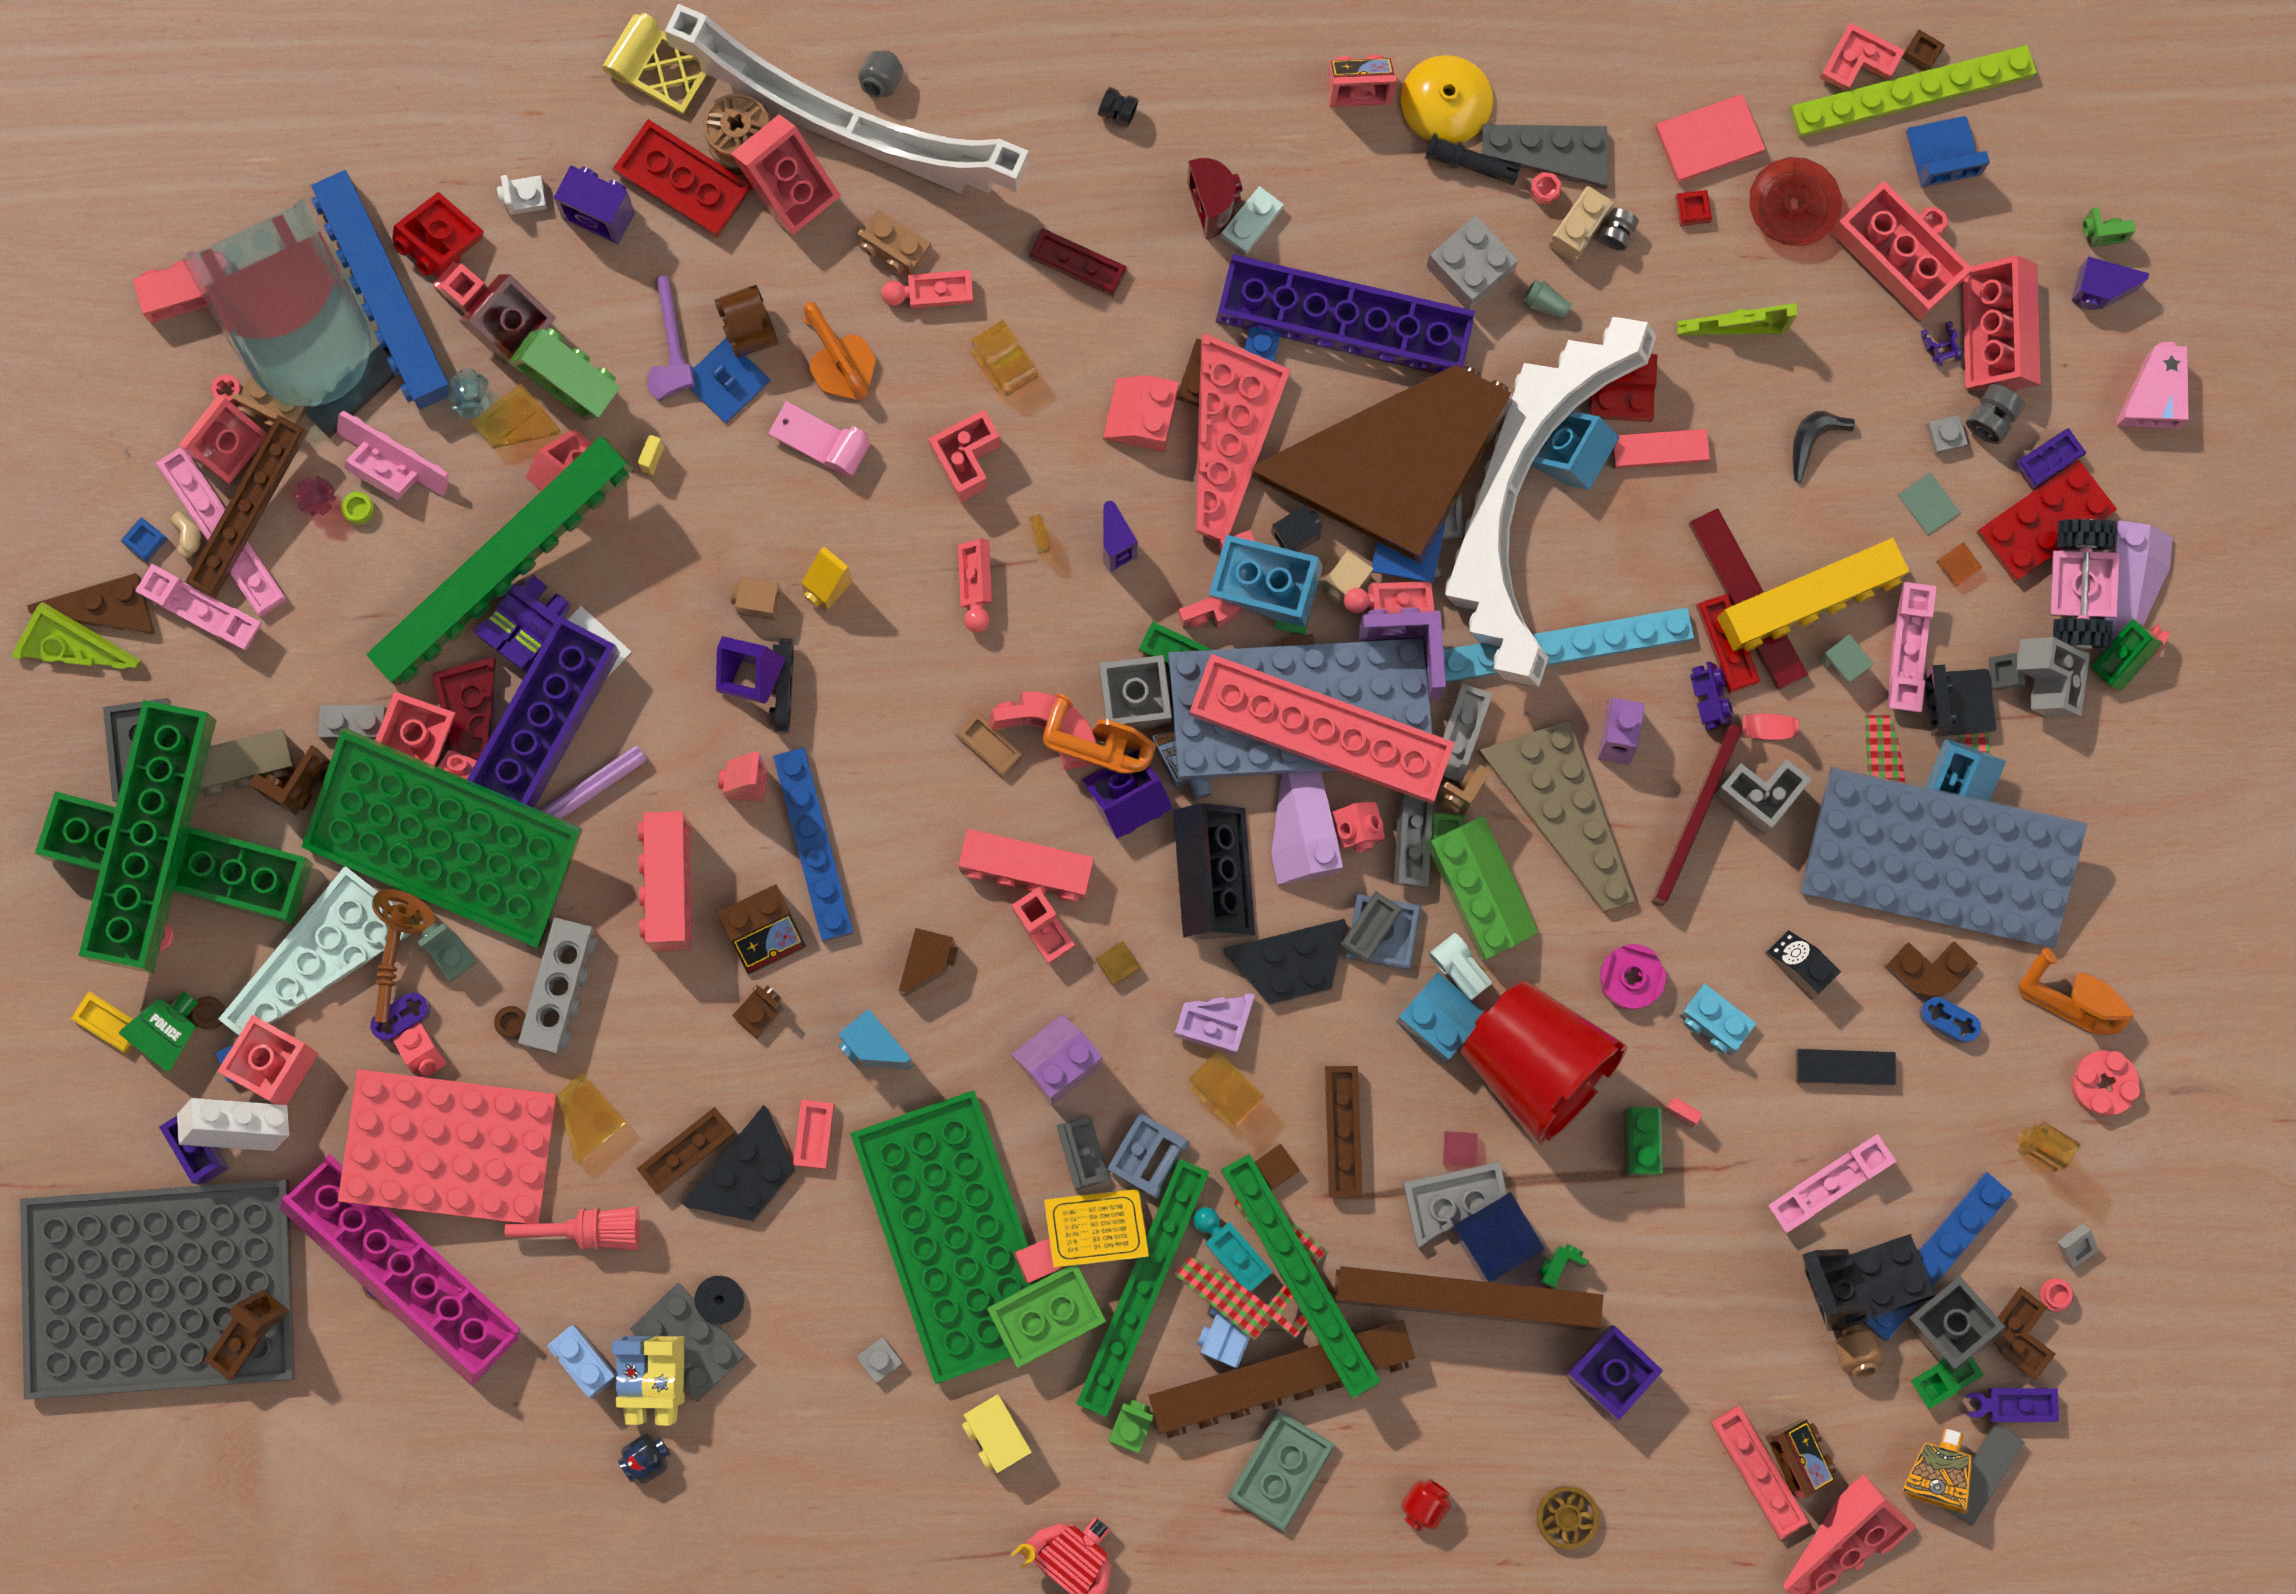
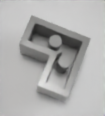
[2016,637,2090,718]
[1715,759,1812,835]

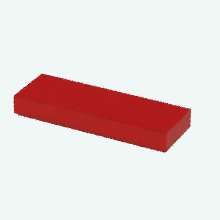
[1696,594,1761,694]

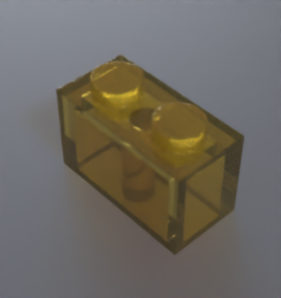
[1189,1050,1264,1127]

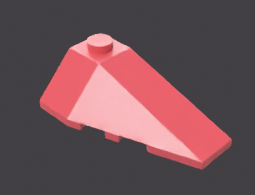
[1783,1474,1916,1594]

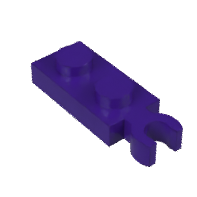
[1966,1388,2059,1422]

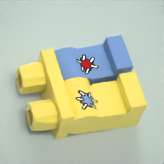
[612,1335,685,1426]

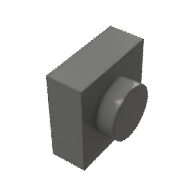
[1989,653,2025,691]

